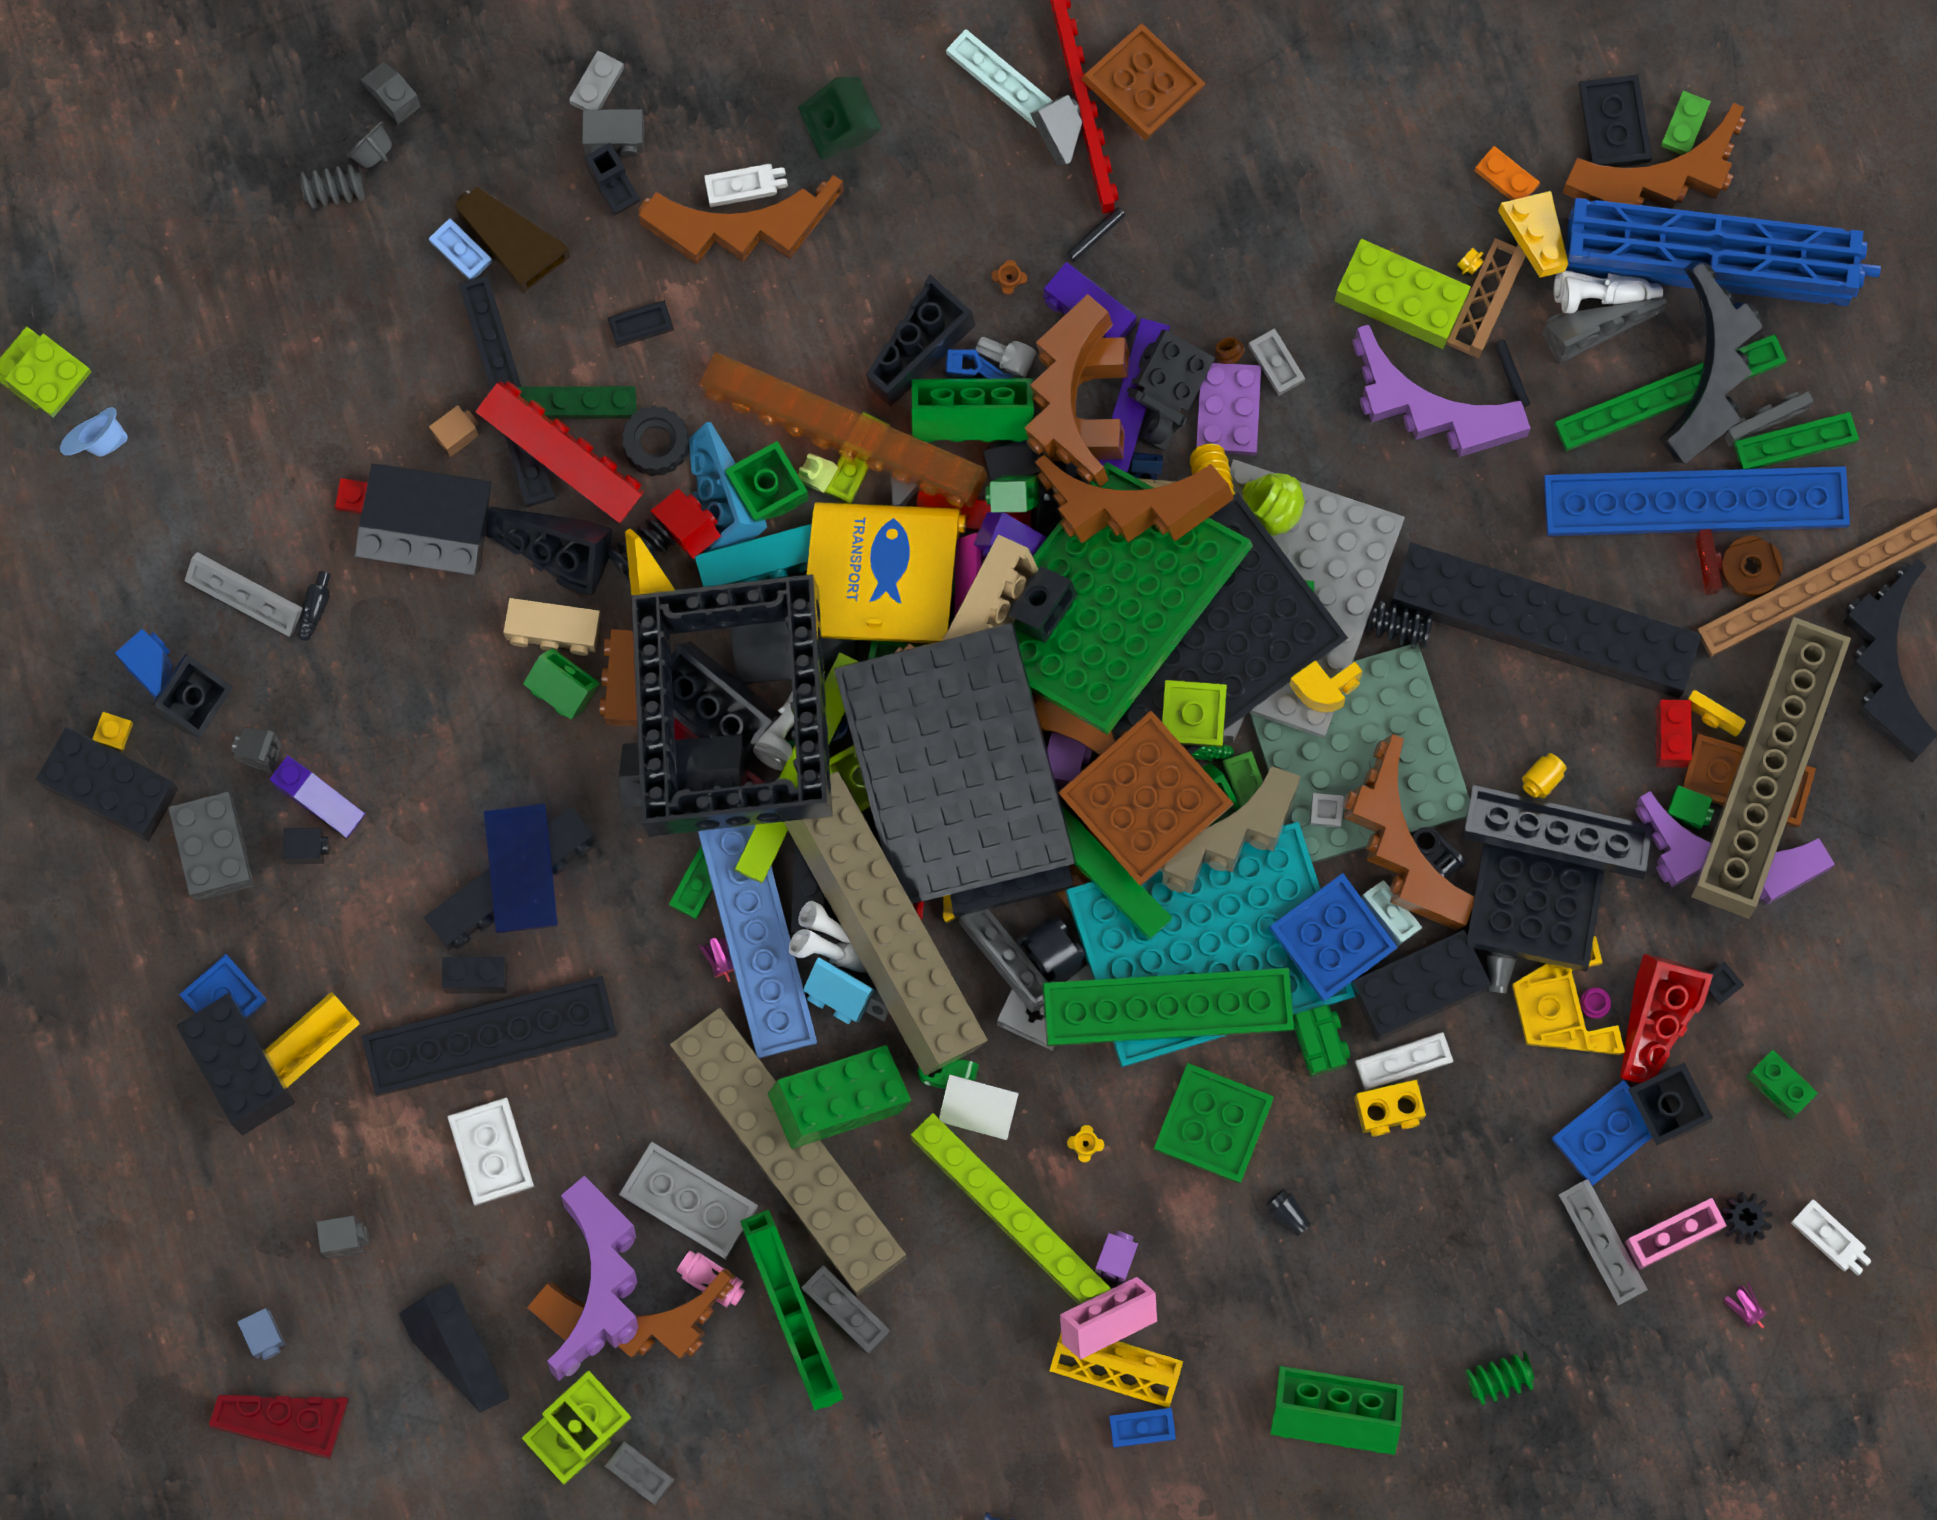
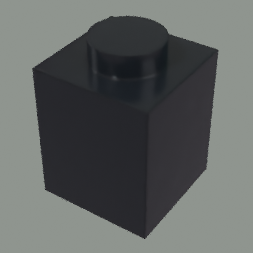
[283,828,330,864]

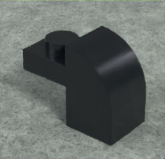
[584,143,640,216]

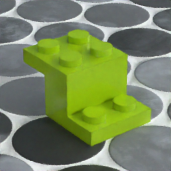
[0,326,92,418]
[522,1371,632,1485]

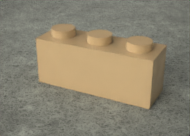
[504,598,602,656]

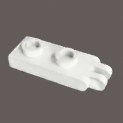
[704,164,788,207]
[1791,1199,1871,1275]

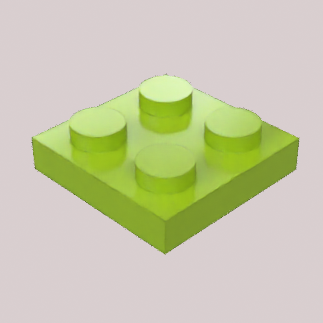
[1162,680,1227,747]

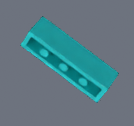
[695,524,812,587]

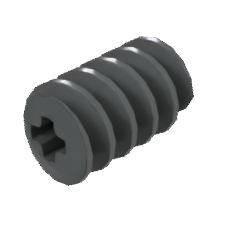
[300,164,365,209]

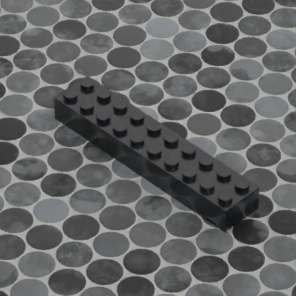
[1389,542,1702,699]

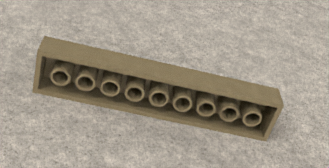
[1691,617,1851,919]
[784,772,988,1076]
[670,1008,907,1296]

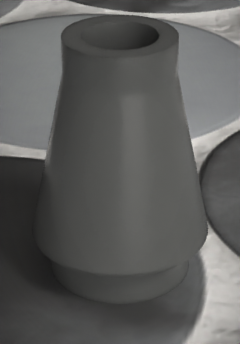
[1486,952,1517,994]

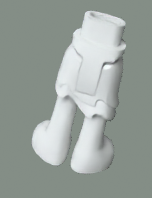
[1554,271,1663,313]
[753,671,825,770]
[789,901,868,974]

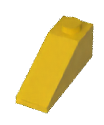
[625,529,675,595]

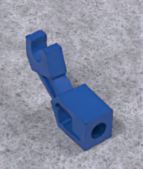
[945,349,1012,379]

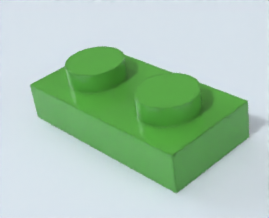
[1661,91,1711,155]

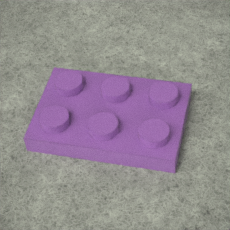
[1196,363,1261,456]

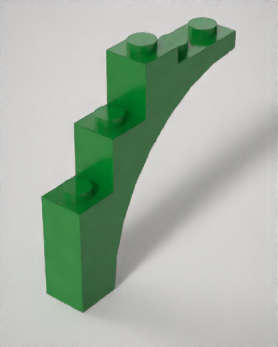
[740,1209,844,1411]

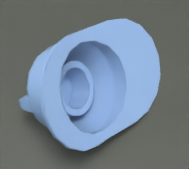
[60,407,128,457]

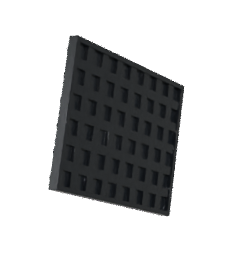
[834,622,1076,904]

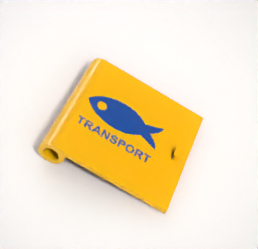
[807,502,966,643]

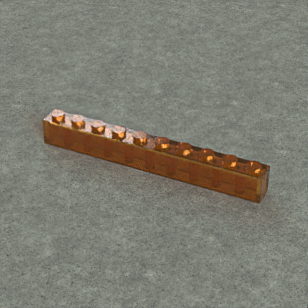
[699,352,988,508]

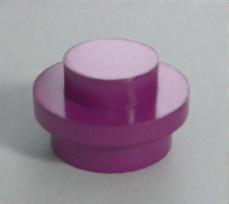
[1580,987,1611,1019]

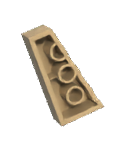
[942,534,1038,640]

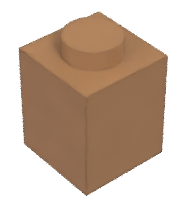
[429,405,479,457]

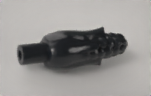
[298,571,331,641]

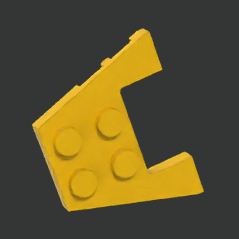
[1512,936,1625,1055]

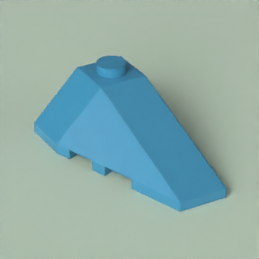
[689,422,767,553]

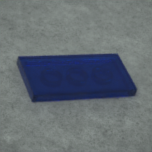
[484,804,559,933]

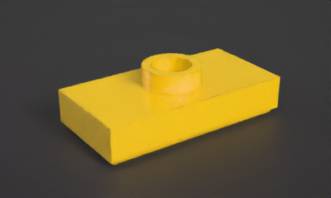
[1687,690,1746,737]

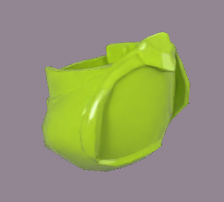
[1242,473,1305,536]

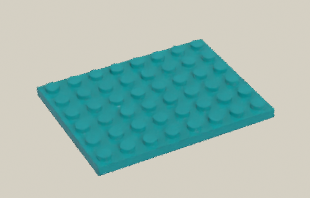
[1065,821,1355,1068]

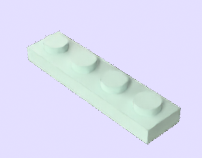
[946,29,1052,128]

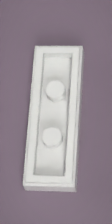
[1355,1032,1453,1091]

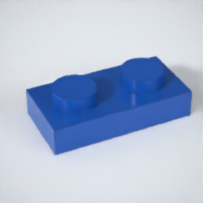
[1109,1408,1176,1448]

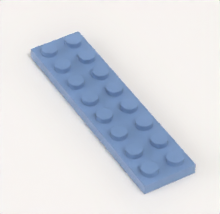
[698,825,817,1059]

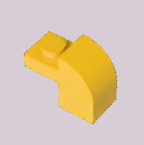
[1290,660,1362,712]

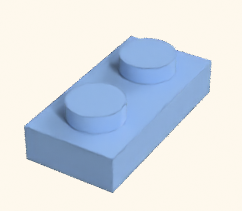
[429,219,492,280]

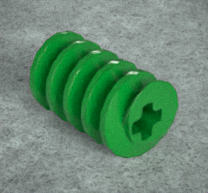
[1465,1351,1534,1406]

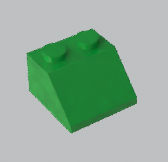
[725,441,808,522]

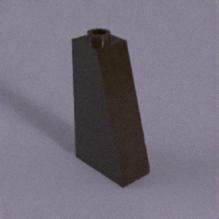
[454,187,570,293]

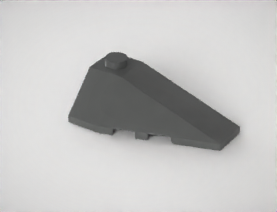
[1542,298,1667,364]

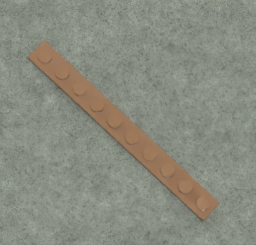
[1696,508,1937,658]

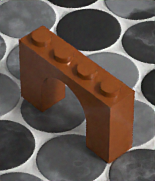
[1051,337,1130,461]

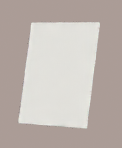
[939,1075,1019,1140]

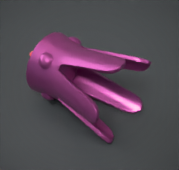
[698,937,734,982]
[1723,1281,1767,1328]

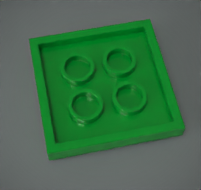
[1153,1063,1274,1184]

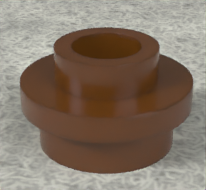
[1215,337,1245,364]

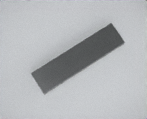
[959,909,1049,1013]

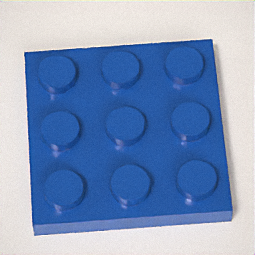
[1268,873,1398,1002]

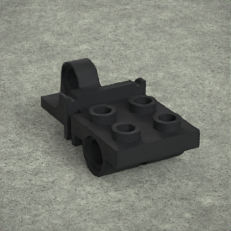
[1127,329,1215,451]

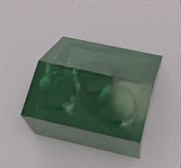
[798,77,882,159]

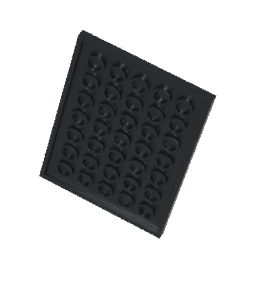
[1114,493,1348,755]

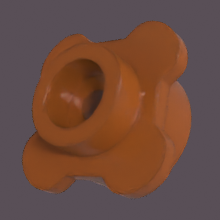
[991,260,1027,295]

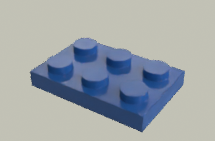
[1551,1080,1652,1186]

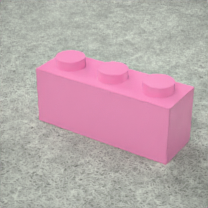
[1624,1198,1727,1271]
[1060,1277,1157,1359]

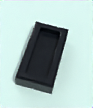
[608,300,674,348]

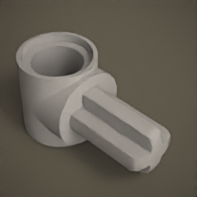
[976,337,1037,379]

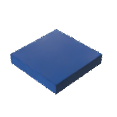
[179,954,268,1018]

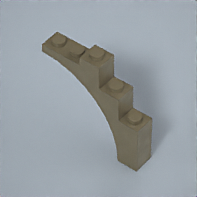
[1108,766,1301,893]

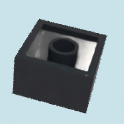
[152,654,233,738]
[1628,1062,1713,1146]

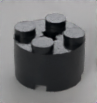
[1016,917,1086,983]

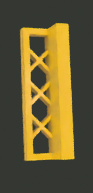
[265,992,360,1088]
[1049,1333,1183,1408]

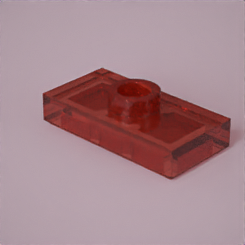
[1695,529,1722,596]

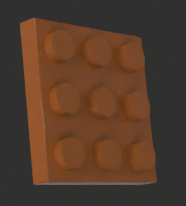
[1082,23,1206,141]

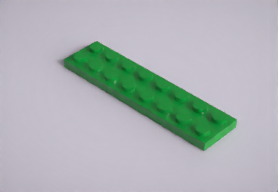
[1042,968,1294,1046]

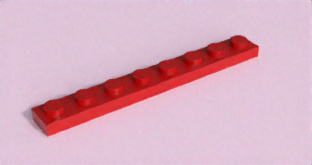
[1050,0,1119,214]

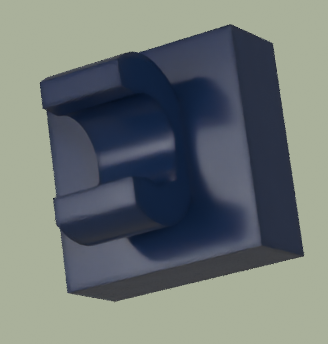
[1131,452,1163,480]

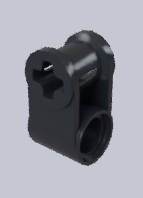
[1412,827,1466,879]

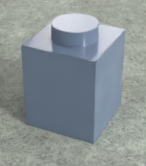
[237,1308,286,1360]

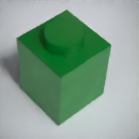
[1666,785,1714,832]

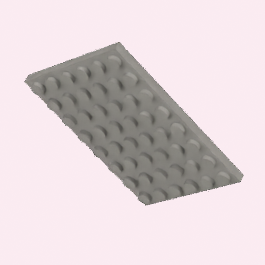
[1230,459,1405,739]

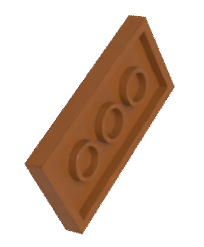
[1682,734,1816,828]

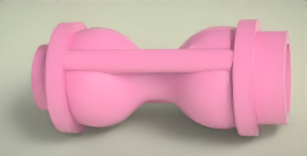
[676,1250,746,1308]

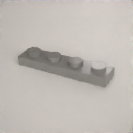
[184,552,303,637]
[1559,1179,1648,1305]

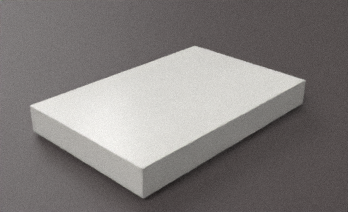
[447,1098,534,1206]

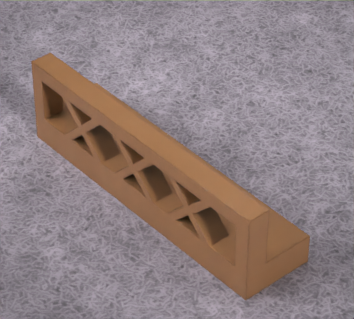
[1446,238,1526,359]

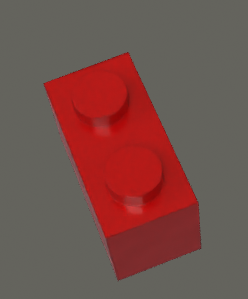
[651,488,721,559]
[1655,700,1692,768]

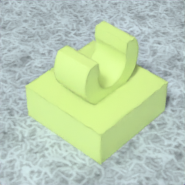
[798,453,838,493]

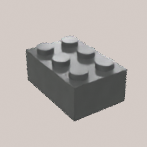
[168,792,255,902]

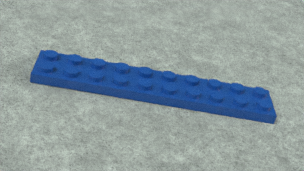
[1543,466,1850,536]

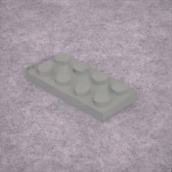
[619,1142,758,1260]

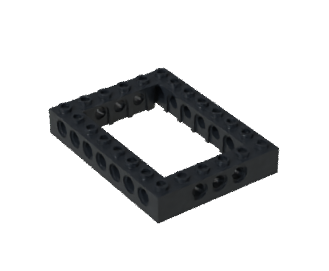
[631,574,833,837]

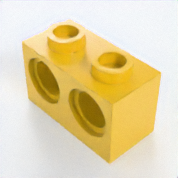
[1354,1079,1426,1137]

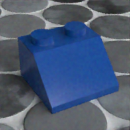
[115,629,172,699]

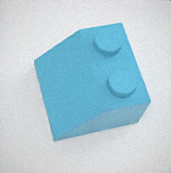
[803,957,875,1024]

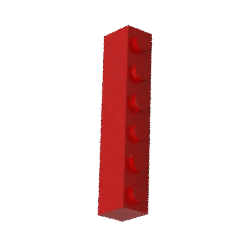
[475,381,645,523]

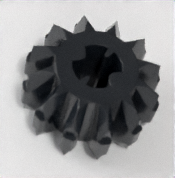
[1720,1192,1773,1246]

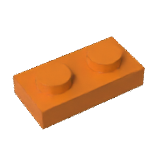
[1474,146,1540,200]

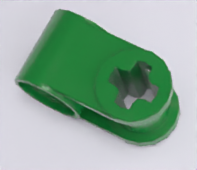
[918,1059,979,1089]

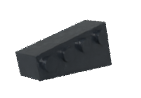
[866,274,975,407]

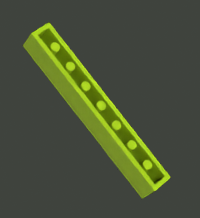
[911,1113,1111,1305]

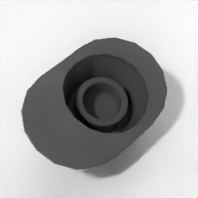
[347,121,392,168]

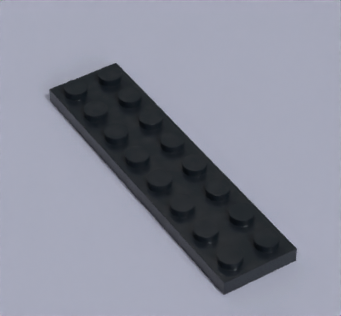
[362,976,617,1097]

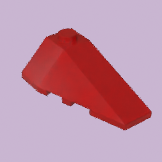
[1620,953,1713,1083]

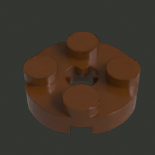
[1721,536,1783,597]

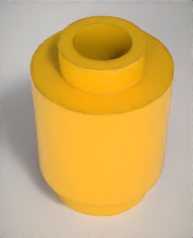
[1522,753,1567,798]

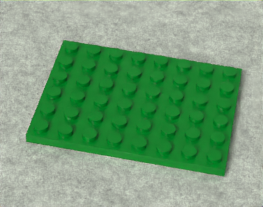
[1015,462,1253,735]

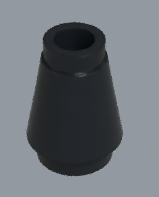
[1266,1189,1311,1236]

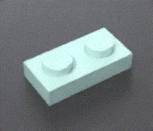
[1361,880,1422,947]

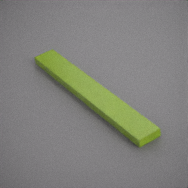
[734,652,859,884]

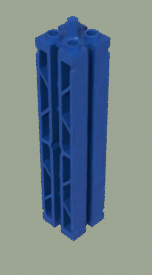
[1565,198,1881,306]

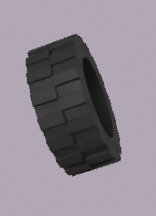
[622,406,689,476]

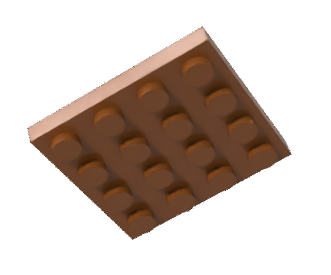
[1059,711,1234,886]

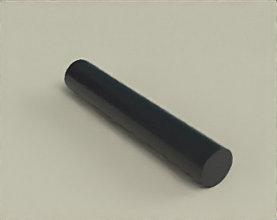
[1067,207,1125,262]
[1494,340,1531,408]

